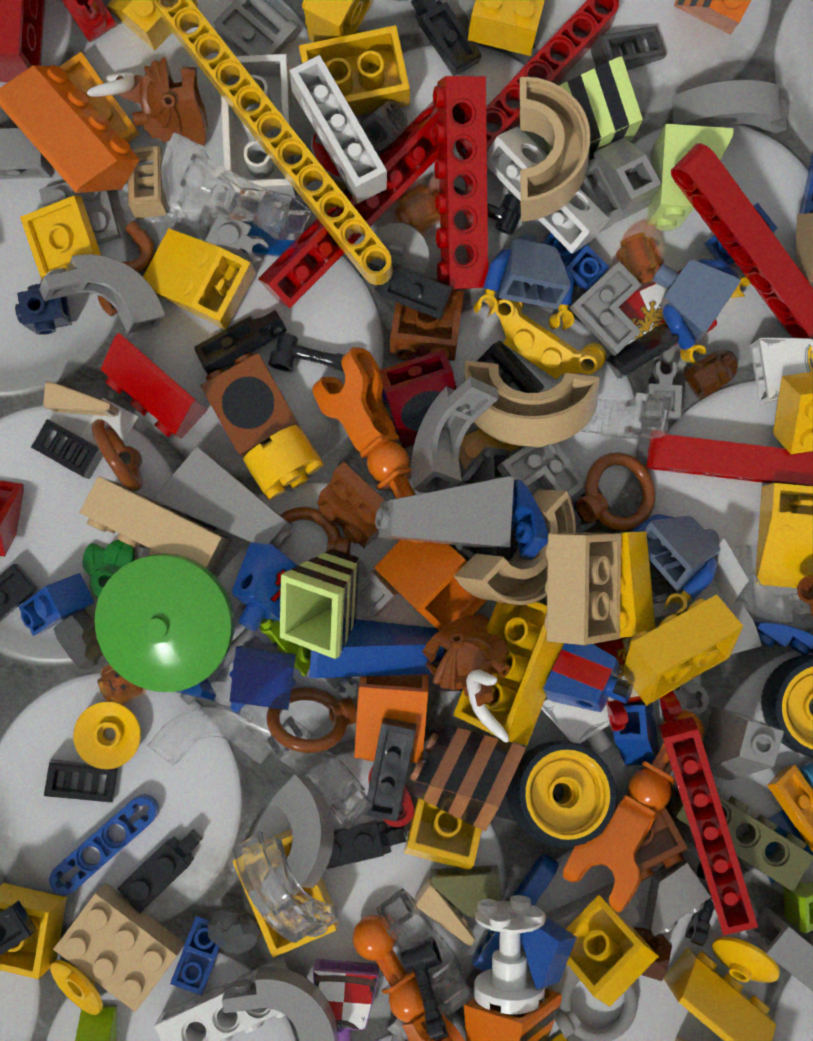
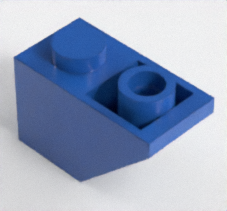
[19,573,95,636]
[613,701,658,765]

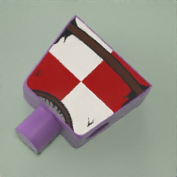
[313,959,379,1041]

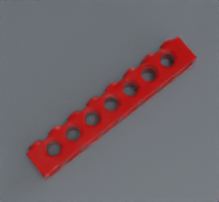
[258,101,465,308]

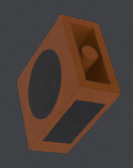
[200,353,300,458]

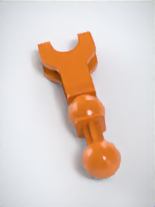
[312,347,425,543]
[563,709,705,913]

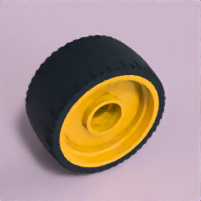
[761,654,813,757]
[507,741,616,847]

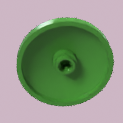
[95,553,234,692]

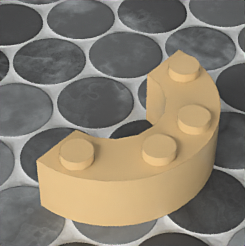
[520,77,590,222]
[464,360,600,447]
[454,489,576,605]

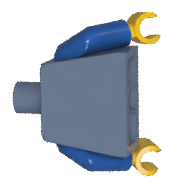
[474,233,574,330]
[652,259,751,364]
[621,514,721,616]

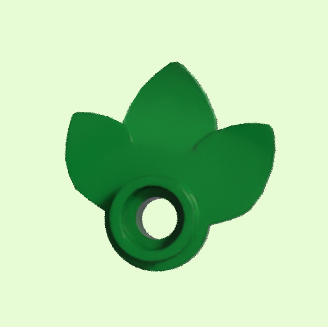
[82,539,134,598]

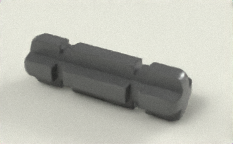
[325,677,359,699]

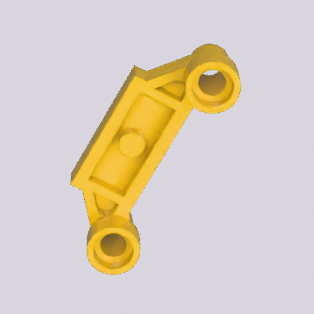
[495,296,607,379]

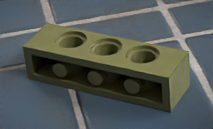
[669,786,813,892]

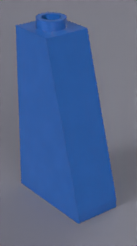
[309,619,444,678]

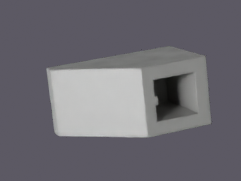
[593,137,662,212]
[644,860,711,936]

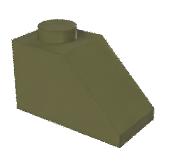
[431,865,501,920]

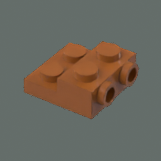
[390,290,464,361]
[317,462,385,548]
[602,803,688,882]

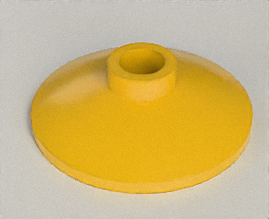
[73,701,141,769]
[712,936,780,983]
[50,960,103,1015]

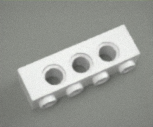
[289,55,387,204]
[487,126,609,254]
[154,956,289,1041]

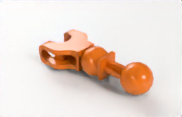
[352,915,465,1041]

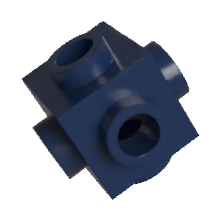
[15,284,72,335]

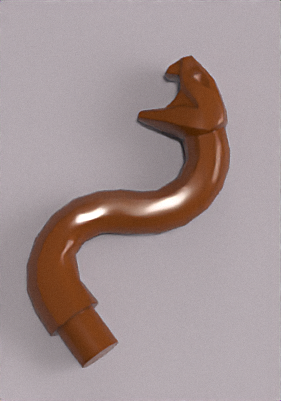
[97,221,155,317]

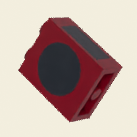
[378,349,457,448]

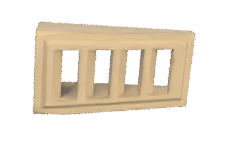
[128,145,167,218]
[43,381,119,417]
[415,876,475,946]

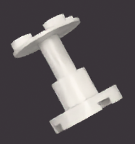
[474,895,546,1014]

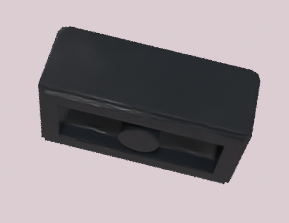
[606,325,679,379]
[476,340,544,393]

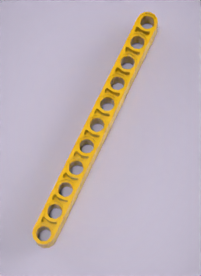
[154,0,393,285]

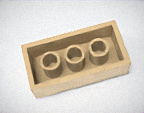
[79,476,232,575]

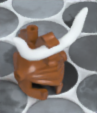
[87,57,208,149]
[422,614,510,743]

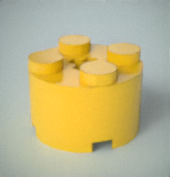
[243,425,325,501]

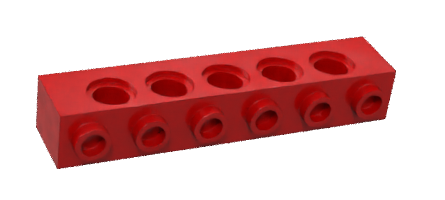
[433,76,488,289]
[659,716,758,936]

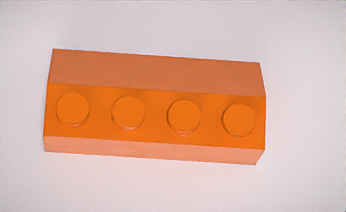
[0,65,140,193]

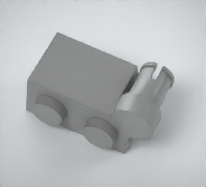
[0,126,51,179]

